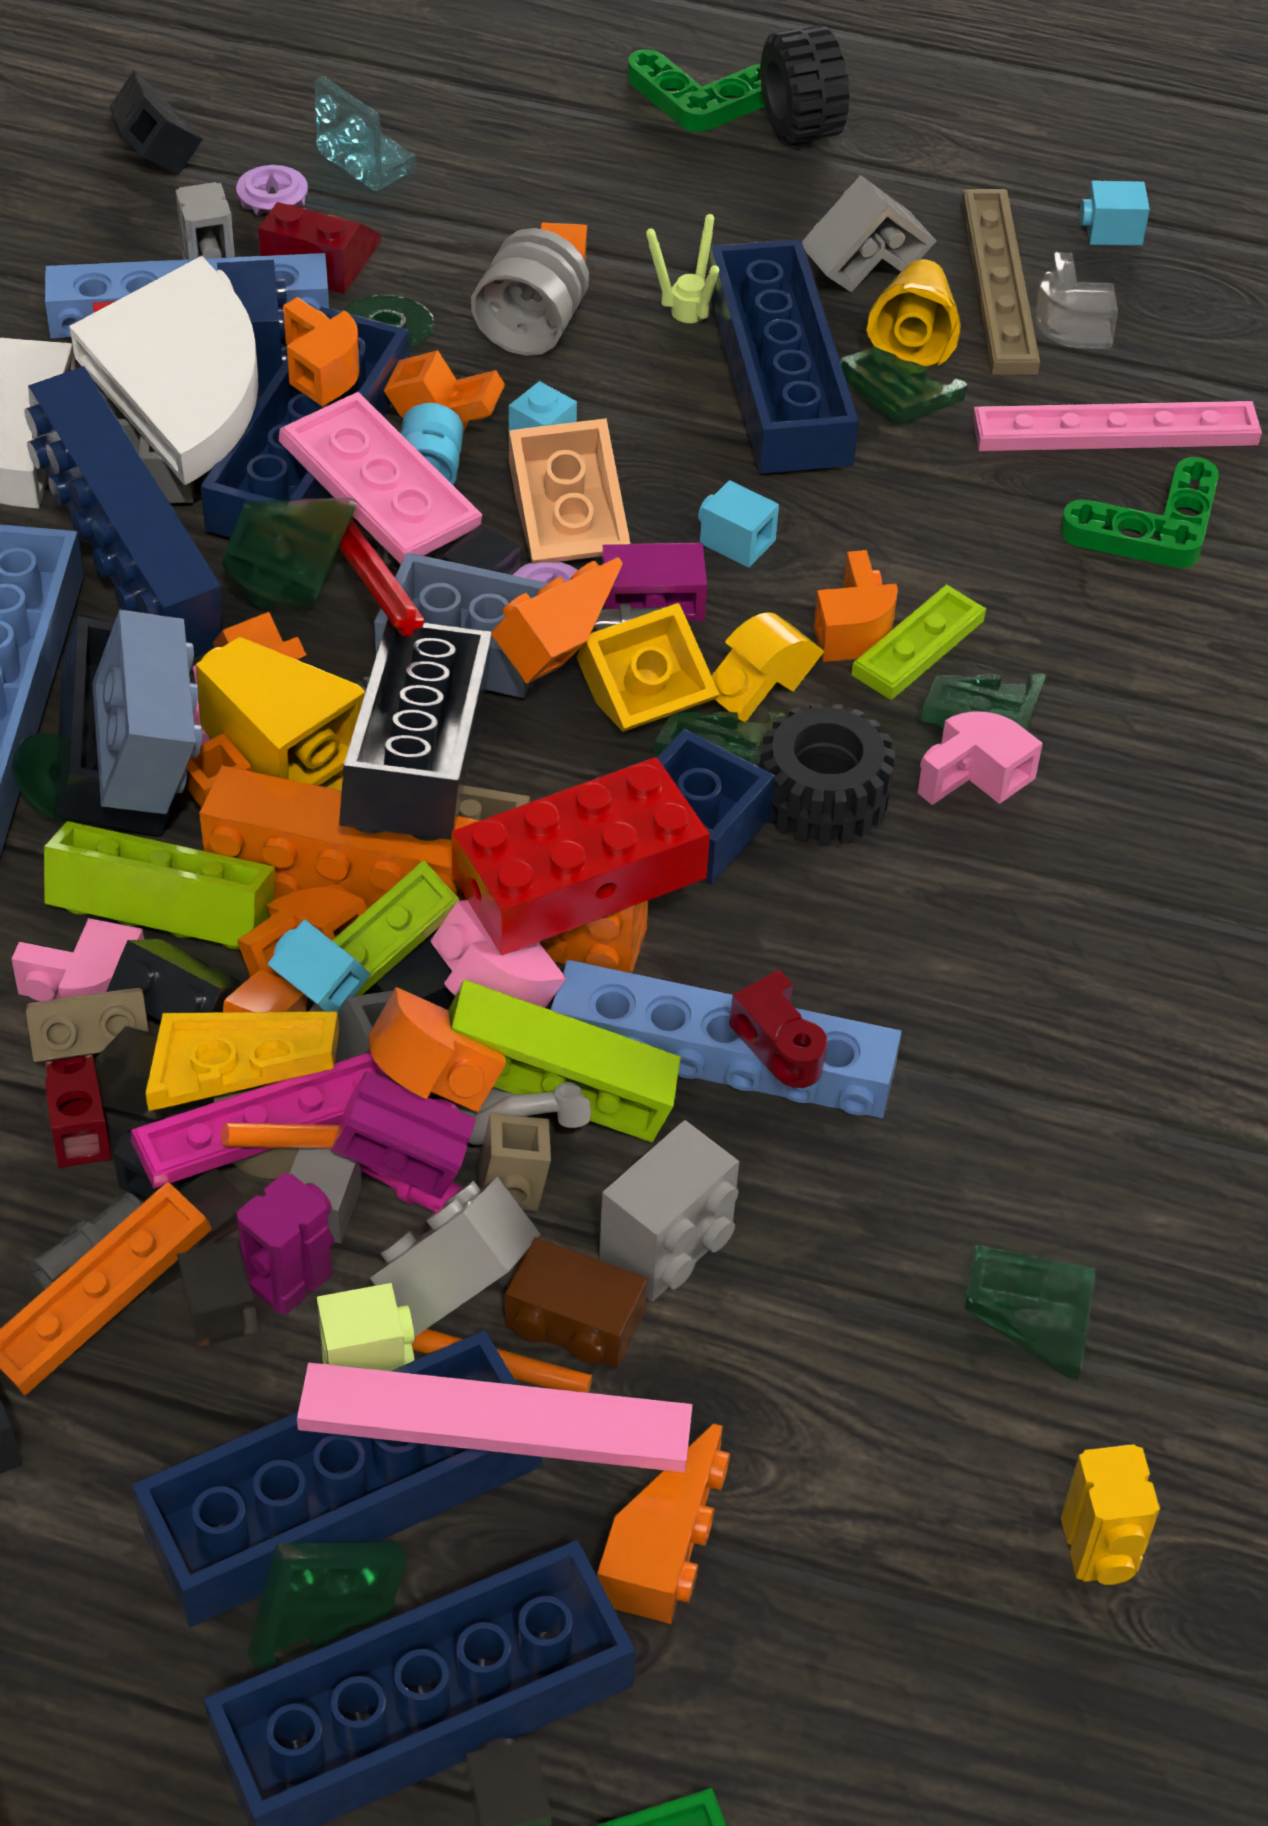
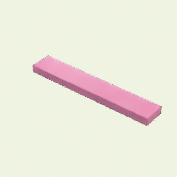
[972,401,1262,451]
[297,1362,692,1472]

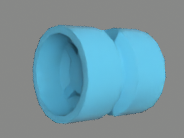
[400,403,464,485]

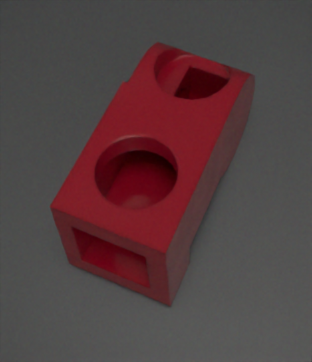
[729,969,828,1088]
[45,1054,112,1168]

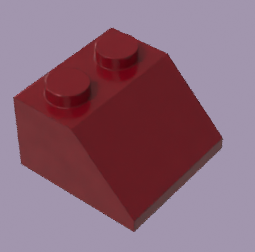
[258,202,381,294]

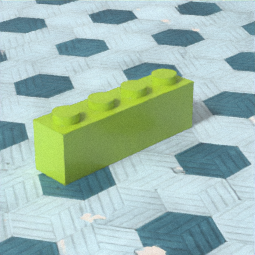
[44,821,275,949]
[448,979,681,1142]

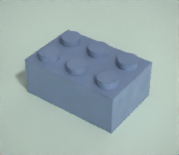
[374,553,548,698]
[92,609,202,814]

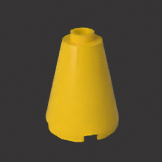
[866,259,961,372]

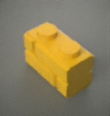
[1061,1444,1160,1585]

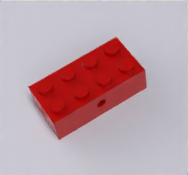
[451,757,710,955]

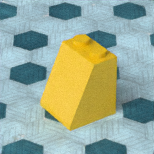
[196,636,365,786]

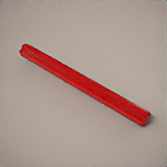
[323,507,424,637]

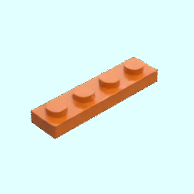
[0,1182,212,1396]

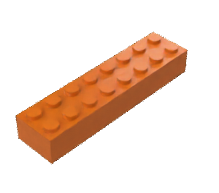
[199,765,648,973]

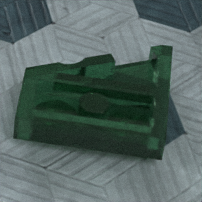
[840,347,968,424]
[225,498,357,591]
[921,673,1046,731]
[653,712,785,767]
[247,1542,407,1669]

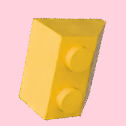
[577,603,720,732]

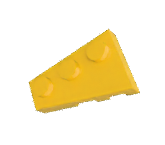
[146,1011,340,1111]

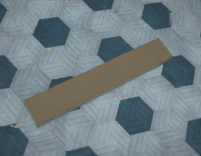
[962,189,1040,375]

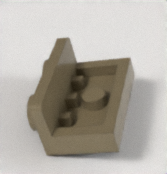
[26,988,151,1062]

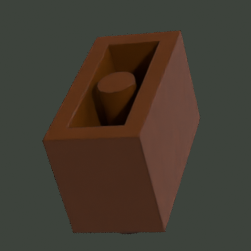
[505,1237,648,1369]

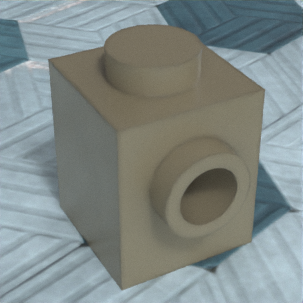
[478,1113,551,1211]

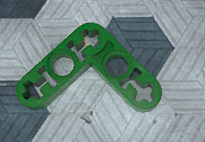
[628,49,765,132]
[1060,457,1219,568]

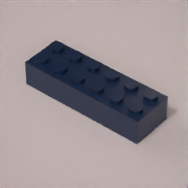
[709,239,859,474]
[200,307,410,556]
[24,366,221,658]
[132,1330,542,1628]
[203,1539,636,1826]

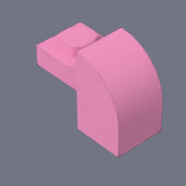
[917,712,1043,805]
[430,900,567,1008]
[11,918,144,1001]

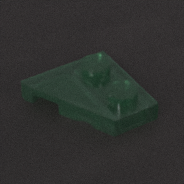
[964,1245,1096,1380]

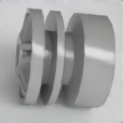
[471,228,589,356]

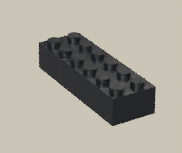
[339,619,492,841]

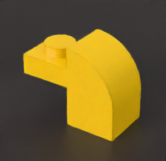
[712,613,824,722]

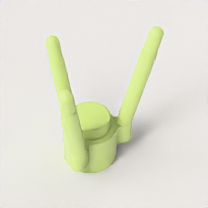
[646,214,719,323]

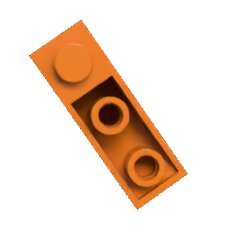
[491,557,623,684]
[597,1424,730,1624]

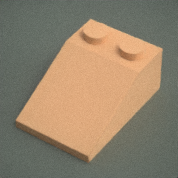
[509,418,630,565]

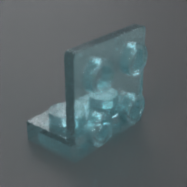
[314,76,416,191]

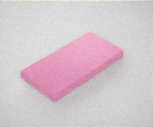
[278,392,482,564]

